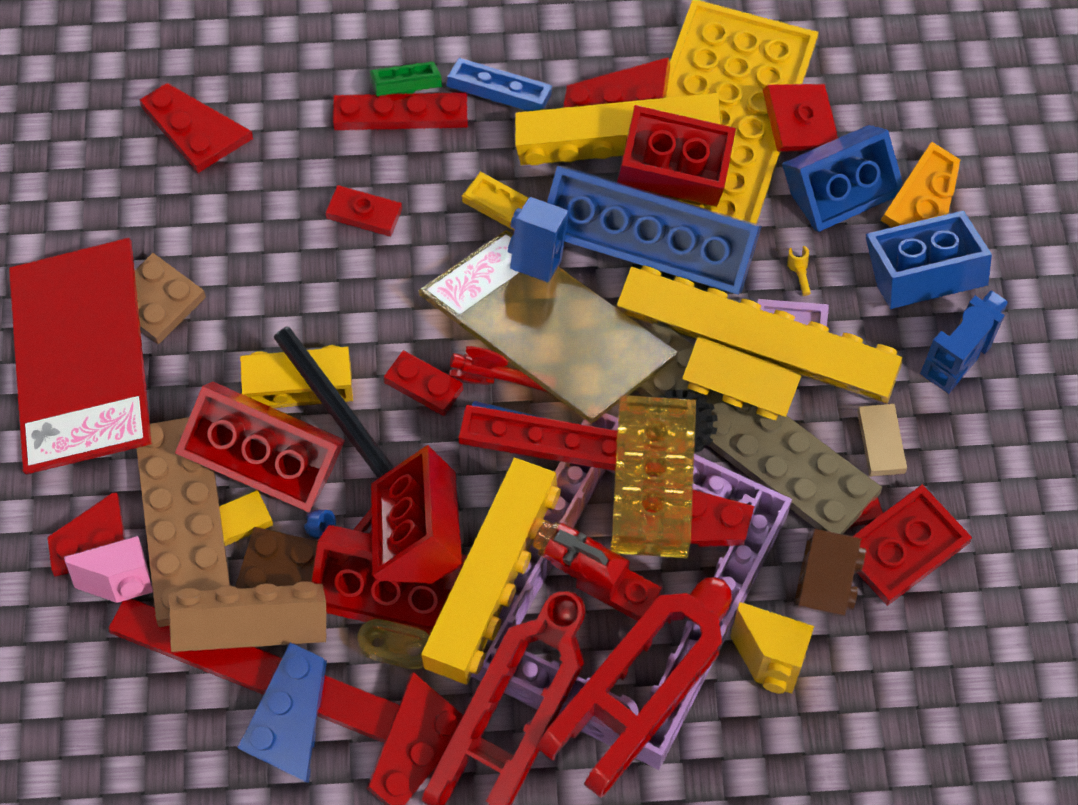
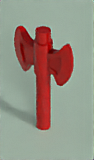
[449,346,556,393]

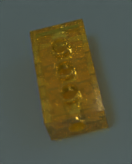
[611,395,696,558]

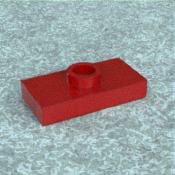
[326,185,402,237]

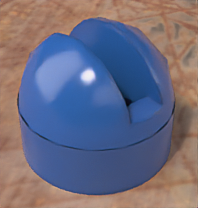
[304,509,336,539]

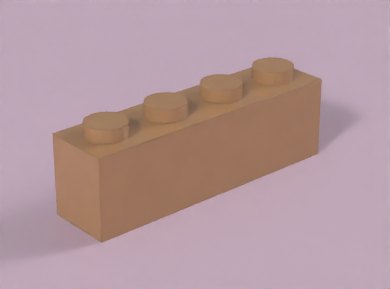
[168,581,326,652]

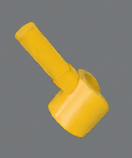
[787,246,811,296]

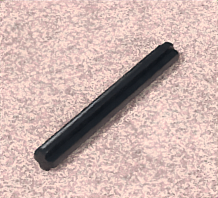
[274,326,394,479]

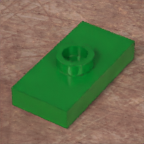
[370,61,442,96]

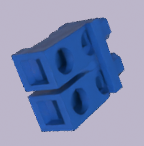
[920,291,1008,394]

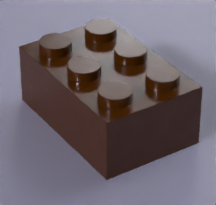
[793,529,866,616]

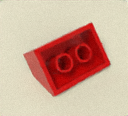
[617,105,736,207]

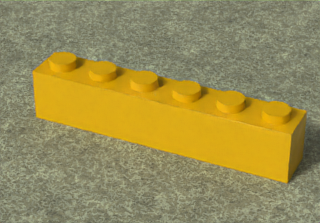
[515,93,721,165]
[421,457,561,685]

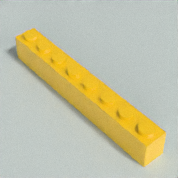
[616,266,902,404]

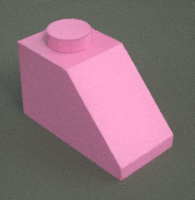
[64,536,153,603]

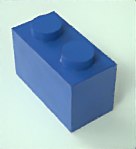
[508,197,569,283]

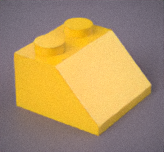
[730,602,814,694]

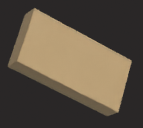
[857,404,907,477]

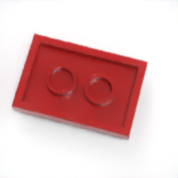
[852,484,972,606]

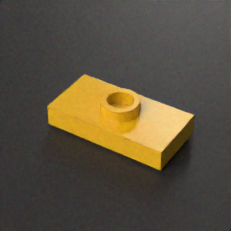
[462,172,528,230]

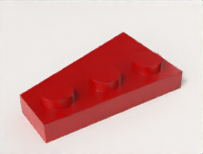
[563,57,670,108]
[139,83,253,173]
[625,477,754,549]
[366,672,463,805]

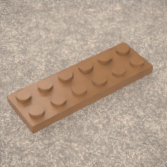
[137,417,231,627]

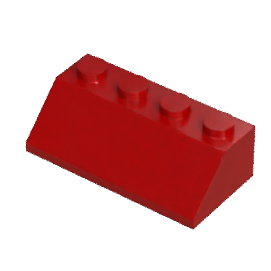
[175,381,345,513]
[371,445,462,583]
[312,525,468,637]

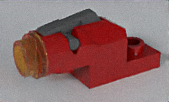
[532,520,662,621]

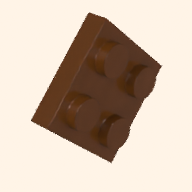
[235,527,318,589]

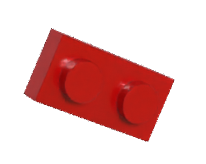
[384,350,463,416]

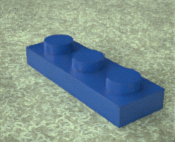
[446,58,552,112]

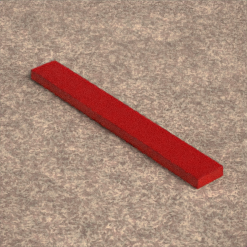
[108,599,399,743]

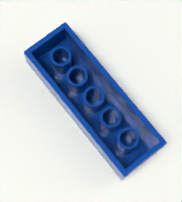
[547,166,762,295]

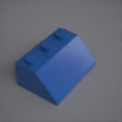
[782,125,903,232]
[866,210,992,309]

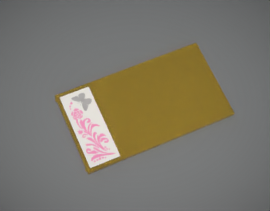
[419,230,678,424]

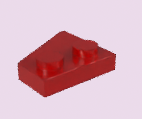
[47,492,126,577]

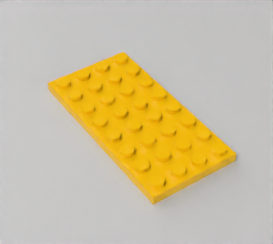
[648,0,819,224]

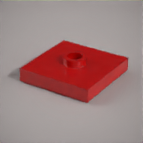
[762,84,838,151]

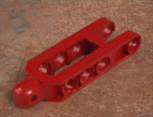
[537,577,732,798]
[421,591,586,805]

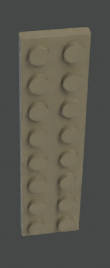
[612,321,882,534]

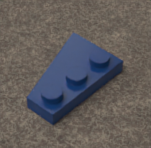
[237,642,327,783]

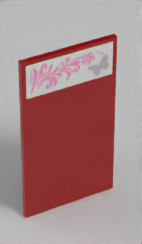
[9,238,152,475]

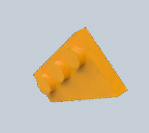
[881,142,960,227]

